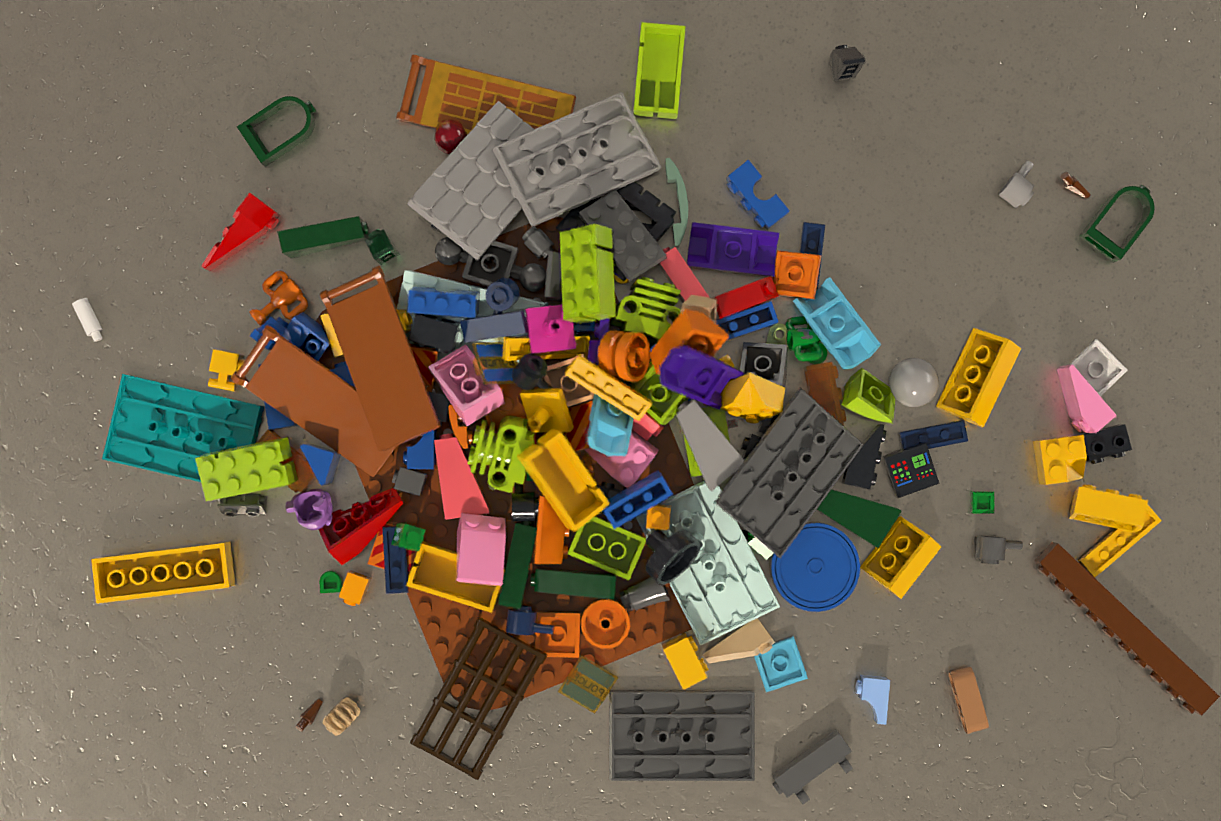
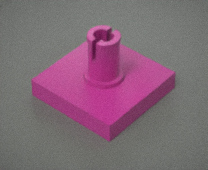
[525,305,576,354]

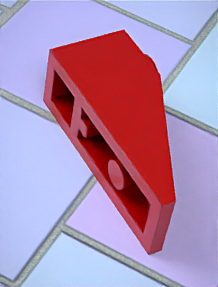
[713,276,779,319]

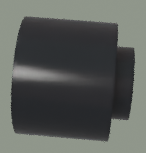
[512,354,553,390]
[512,482,539,522]

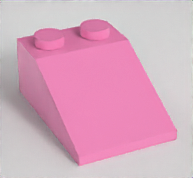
[428,344,505,426]
[1057,364,1117,433]
[585,430,659,488]
[457,513,506,586]

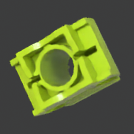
[610,277,681,344]
[467,416,534,493]

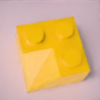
[720,373,785,424]
[1033,435,1087,485]
[662,632,709,690]

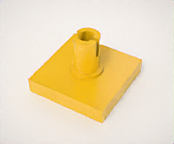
[520,388,574,432]

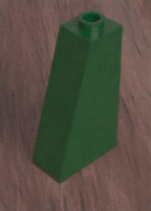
[277,216,369,258]
[816,489,902,548]
[498,521,537,609]
[531,568,616,599]

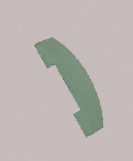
[665,158,688,248]

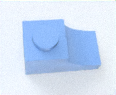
[855,675,890,725]

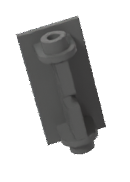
[217,494,266,517]

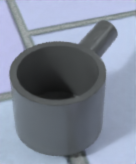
[975,536,1023,564]

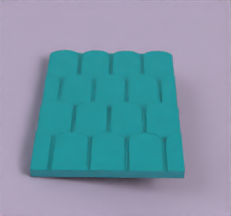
[102,374,264,482]

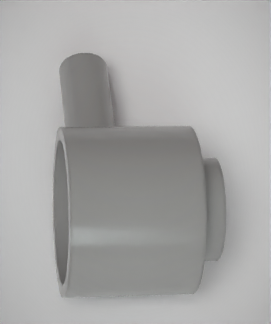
[998,161,1034,208]

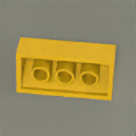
[936,328,1021,427]

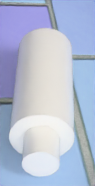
[72,298,103,342]

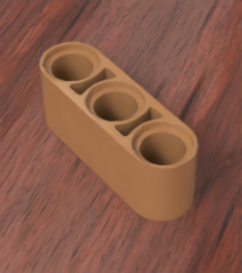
[949,666,989,734]

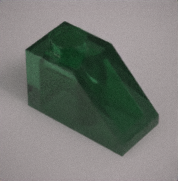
[365,229,400,265]

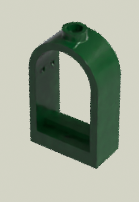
[237,96,316,167]
[1080,185,1155,262]

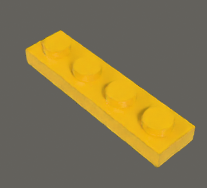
[502,334,590,361]
[565,354,652,421]
[1078,504,1162,578]

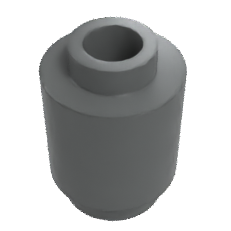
[522,226,554,259]

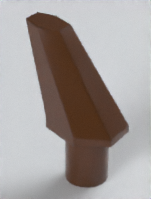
[1061,172,1091,198]
[295,699,322,732]

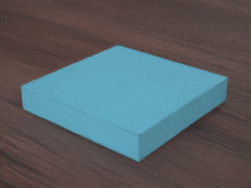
[754,636,808,692]

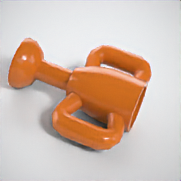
[249,270,308,326]

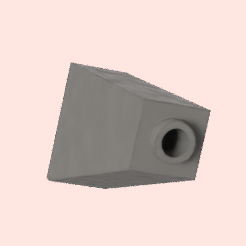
[676,400,745,491]

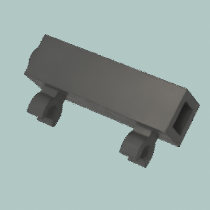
[772,730,853,804]

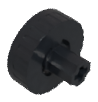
[645,529,701,585]

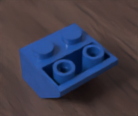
[281,312,330,361]

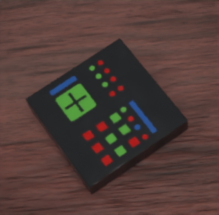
[883,442,940,498]

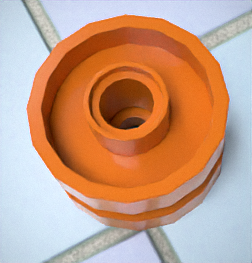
[598,330,650,382]
[581,599,630,649]

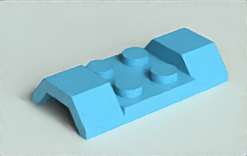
[793,277,881,370]
[587,379,634,456]

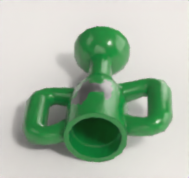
[786,316,823,362]

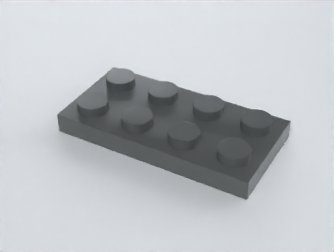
[579,190,666,282]

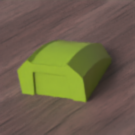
[629,361,690,425]
[841,368,895,424]

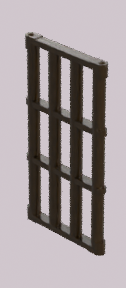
[410,617,548,780]

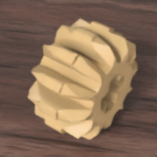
[323,697,360,736]

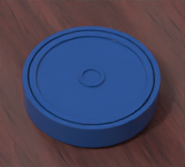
[770,522,860,612]

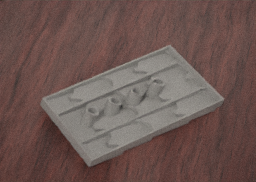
[493,92,661,227]
[407,101,534,260]

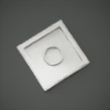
[1069,339,1127,397]

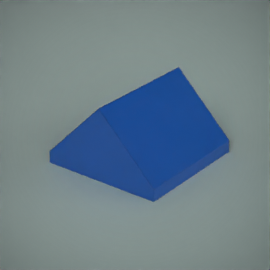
[300,444,341,486]

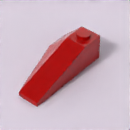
[201,193,280,271]
[318,488,403,565]

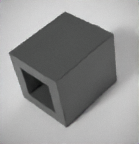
[392,467,428,496]

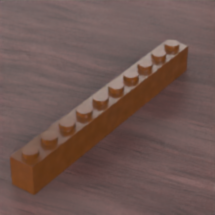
[1035,542,1220,716]

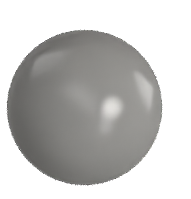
[889,358,939,407]

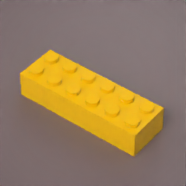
[91,542,235,604]

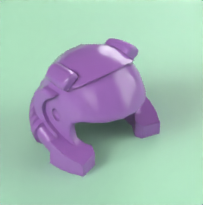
[286,489,333,530]

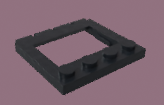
[556,182,676,281]

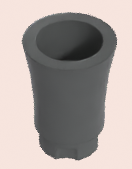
[619,577,670,612]

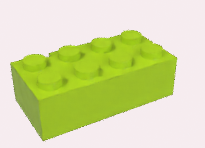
[634,22,685,119]
[560,224,616,324]
[195,437,298,501]

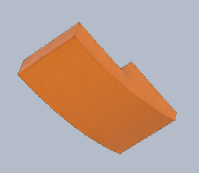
[448,405,474,449]

